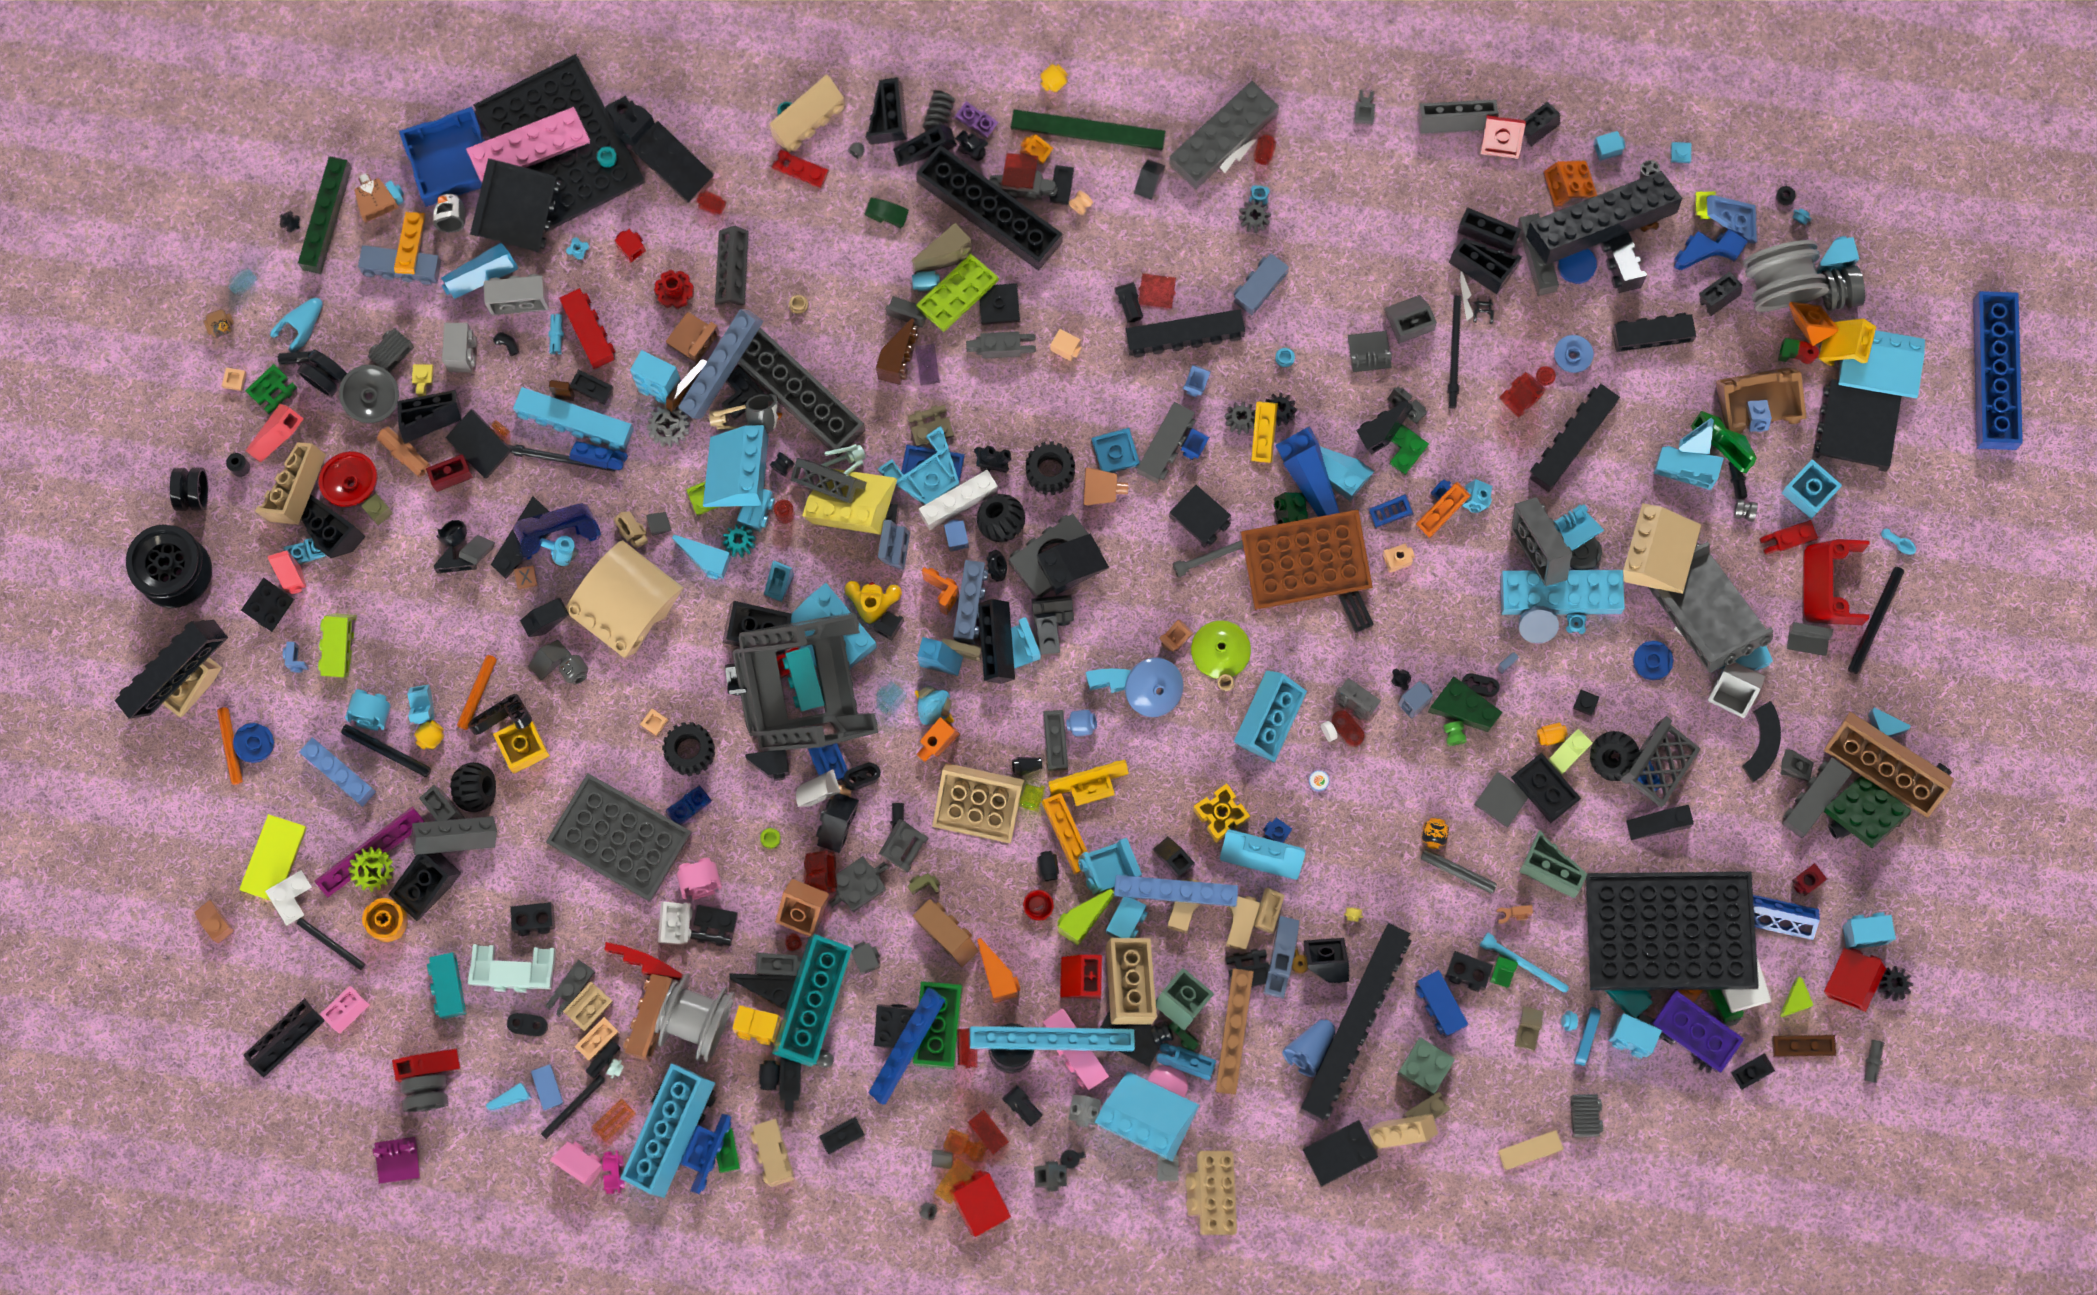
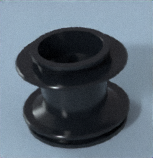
[126,524,212,608]

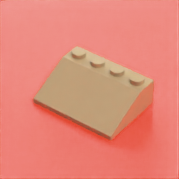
[1623,503,1701,594]
[932,763,1025,844]

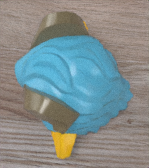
[915,686,954,725]

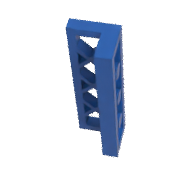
[1753,895,1820,940]

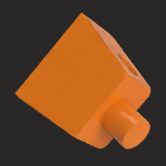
[916,717,960,762]

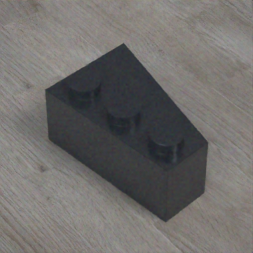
[1448,238,1523,294]
[397,390,462,444]

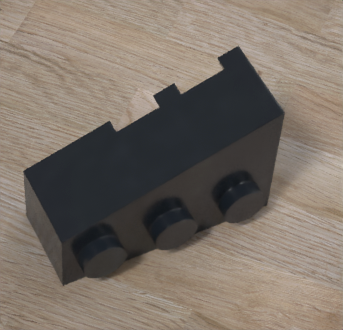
[865,77,908,145]
[1601,232,1647,293]

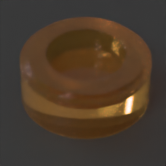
[491,420,510,437]

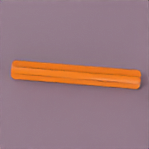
[457,655,497,730]
[217,707,243,785]

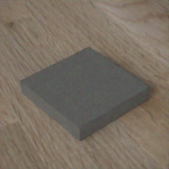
[1474,772,1528,828]

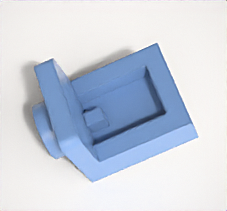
[1183,365,1211,397]
[1746,400,1772,432]
[283,642,309,673]

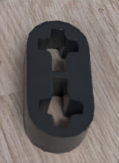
[1461,673,1499,697]

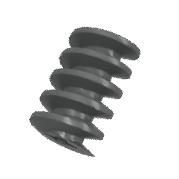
[922,90,956,131]

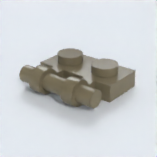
[907,405,954,447]

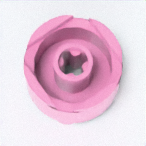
[676,858,722,900]

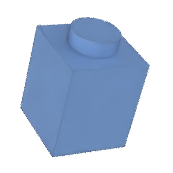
[944,519,969,552]

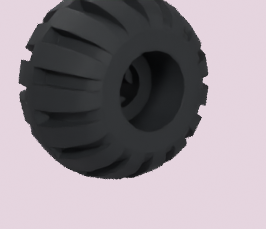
[977,494,1025,542]
[1590,731,1640,781]
[450,762,496,813]

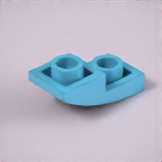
[283,538,327,564]

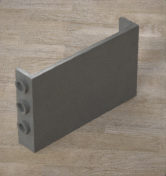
[1648,541,1773,673]

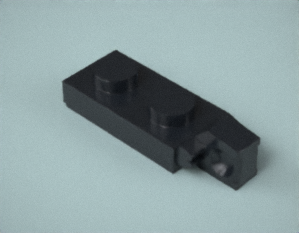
[779,1057,801,1112]

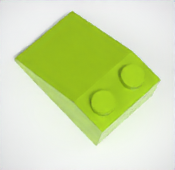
[1057,889,1114,946]

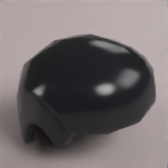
[436,520,467,547]

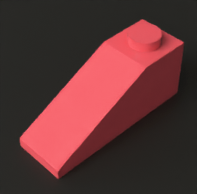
[268,550,306,594]

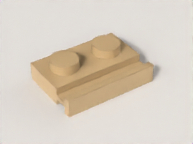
[563,982,613,1032]

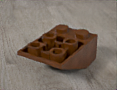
[876,318,919,385]

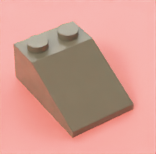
[912,223,972,274]

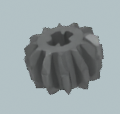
[1238,200,1271,233]
[1224,401,1256,435]

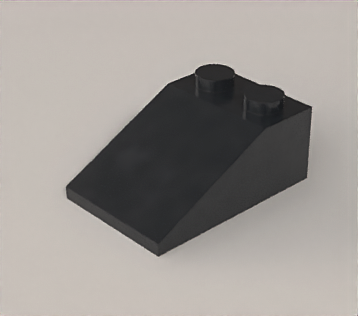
[1037,533,1109,595]
[722,601,792,653]
[389,853,461,921]
[1302,1120,1378,1187]

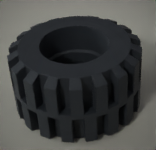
[1025,441,1075,495]
[662,722,715,776]

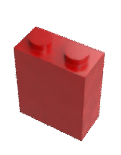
[1824,948,1886,1012]
[949,1170,1011,1237]

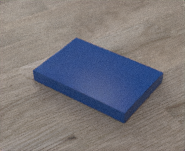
[901,445,965,483]

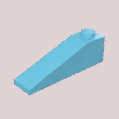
[1320,446,1374,501]

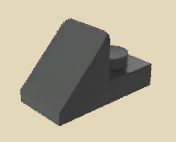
[1780,749,1814,781]

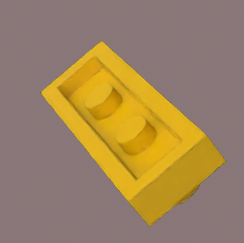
[1251,401,1278,463]

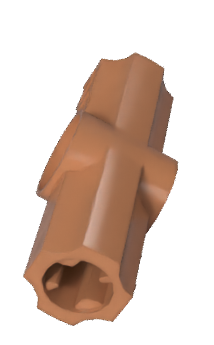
[376,426,431,478]

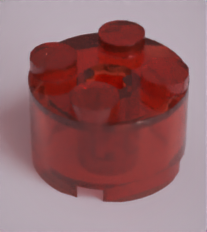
[1499,372,1546,418]

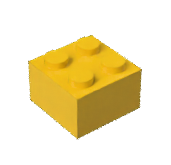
[493,720,550,774]

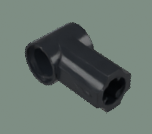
[1115,282,1143,323]
[1002,1085,1043,1127]

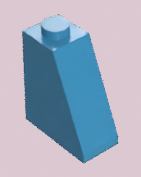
[917,637,963,676]

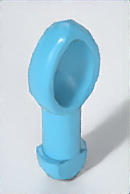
[1881,528,1917,555]

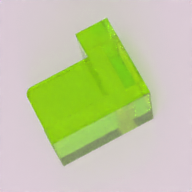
[1019,784,1045,812]

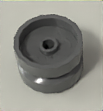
[400,1075,449,1112]

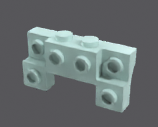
[468,944,556,993]

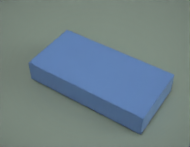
[531,1064,564,1111]

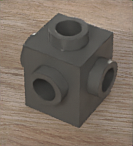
[1034,1161,1067,1192]

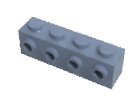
[953,560,989,645]

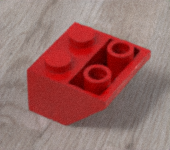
[1060,954,1102,999]

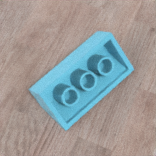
[1234,670,1307,763]

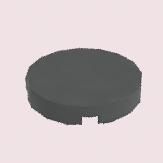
[1570,537,1602,570]

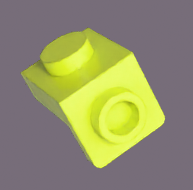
[1695,191,1716,219]

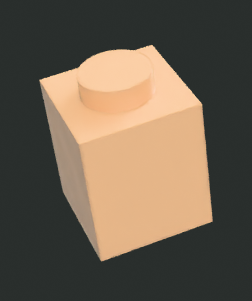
[1050,329,1082,361]

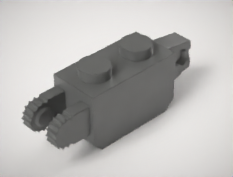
[990,168,1058,201]
[966,331,1036,359]

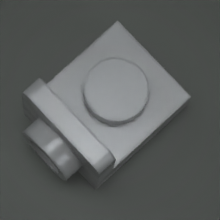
[1157,1155,1179,1181]

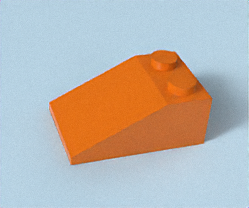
[977,938,1021,1003]

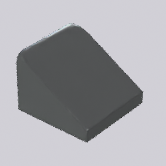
[646,512,672,536]
[931,1149,954,1169]

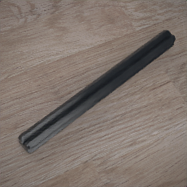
[1848,567,1904,674]

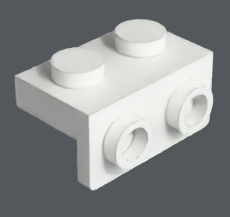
[658,902,693,945]

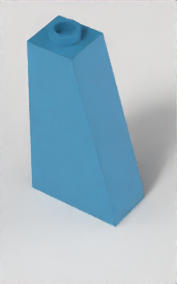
[441,242,519,299]

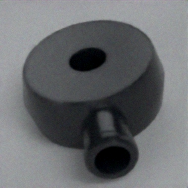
[1060,1149,1086,1169]

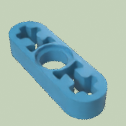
[1574,1007,1601,1066]

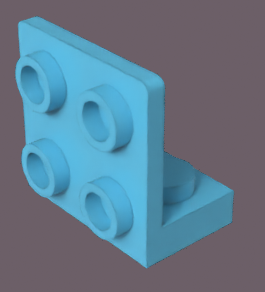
[1011,617,1041,669]

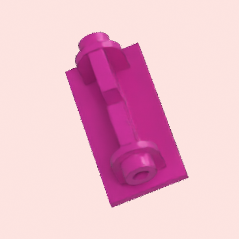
[602,1150,625,1194]

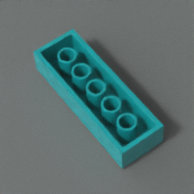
[772,934,852,1067]

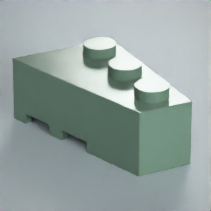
[1519,830,1587,899]

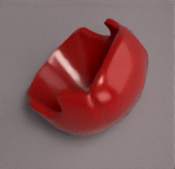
[1023,890,1054,921]

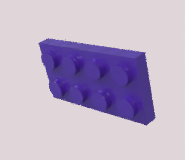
[1652,990,1744,1073]

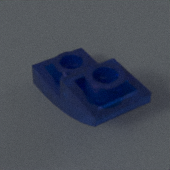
[665,785,712,825]

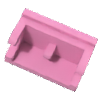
[320,986,370,1033]

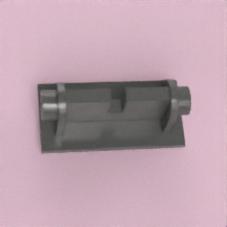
[1387,386,1428,424]

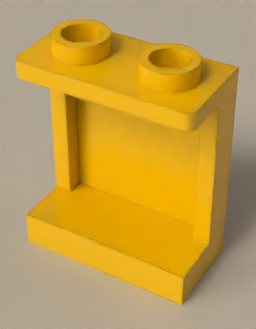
[1818,318,1876,366]

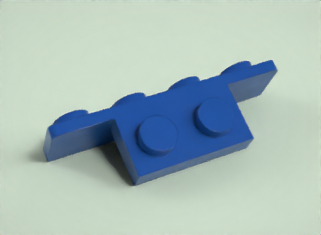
[680,1114,732,1194]

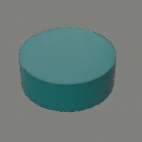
[597,147,617,167]

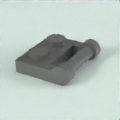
[878,819,929,873]

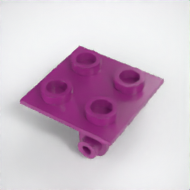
[373,1137,420,1184]

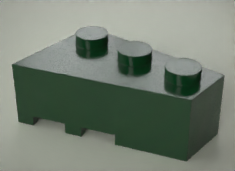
[1428,676,1503,732]

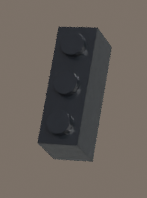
[1457,207,1521,254]

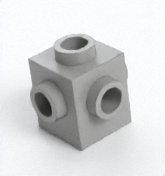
[1068,1095,1101,1127]

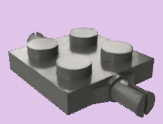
[828,856,889,913]

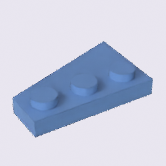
[1707,195,1757,244]

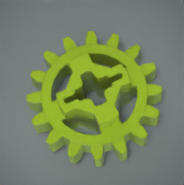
[348,847,394,892]

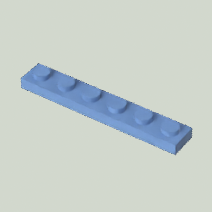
[1114,875,1238,907]

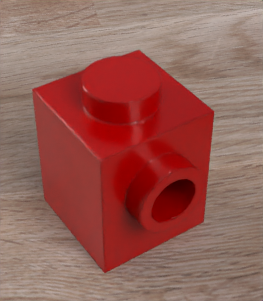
[614,228,646,263]

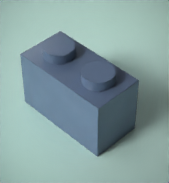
[1398,681,1433,719]

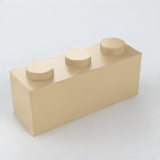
[1368,1114,1438,1149]

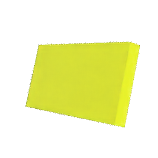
[239,814,307,901]

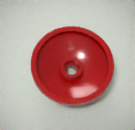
[318,451,378,507]

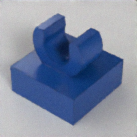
[1431,479,1451,501]

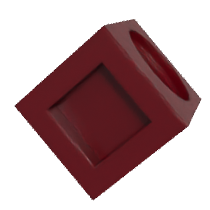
[1792,863,1827,896]

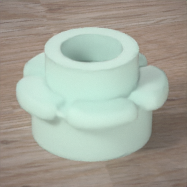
[606,1058,624,1078]

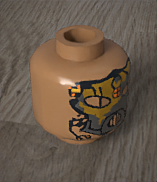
[203,309,234,338]

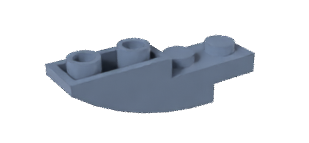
[1263,916,1300,998]

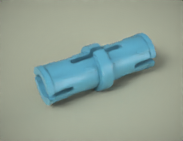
[548,314,564,354]

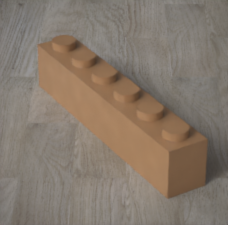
[1215,968,1253,1095]

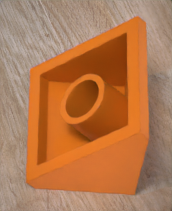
[1789,302,1839,346]

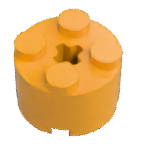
[362,898,408,942]

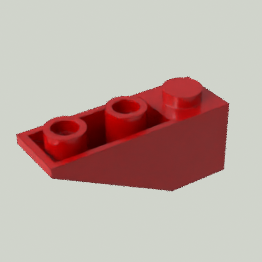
[392,1049,461,1082]

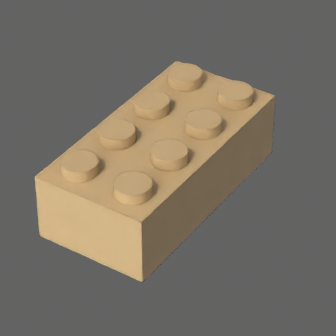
[1105,938,1157,1024]

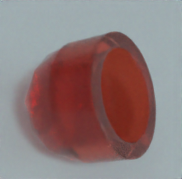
[785,933,802,951]

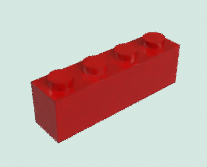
[559,288,616,370]

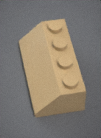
[769,74,845,153]

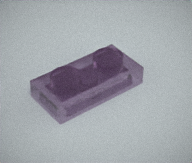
[915,343,940,385]

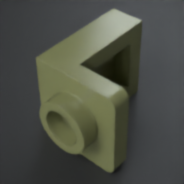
[908,873,940,895]

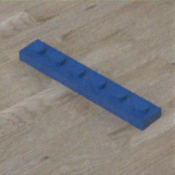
[868,988,945,1105]

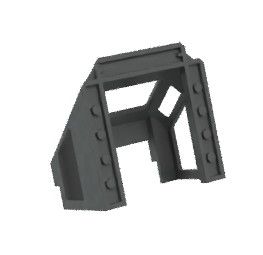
[733,613,878,751]

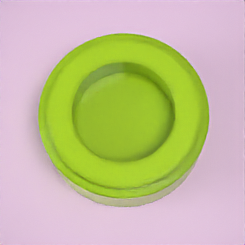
[760,828,781,849]

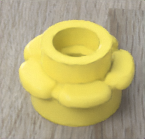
[1343,907,1364,922]

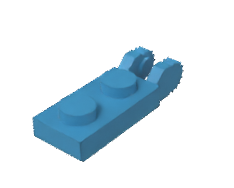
[1156,1043,1216,1081]

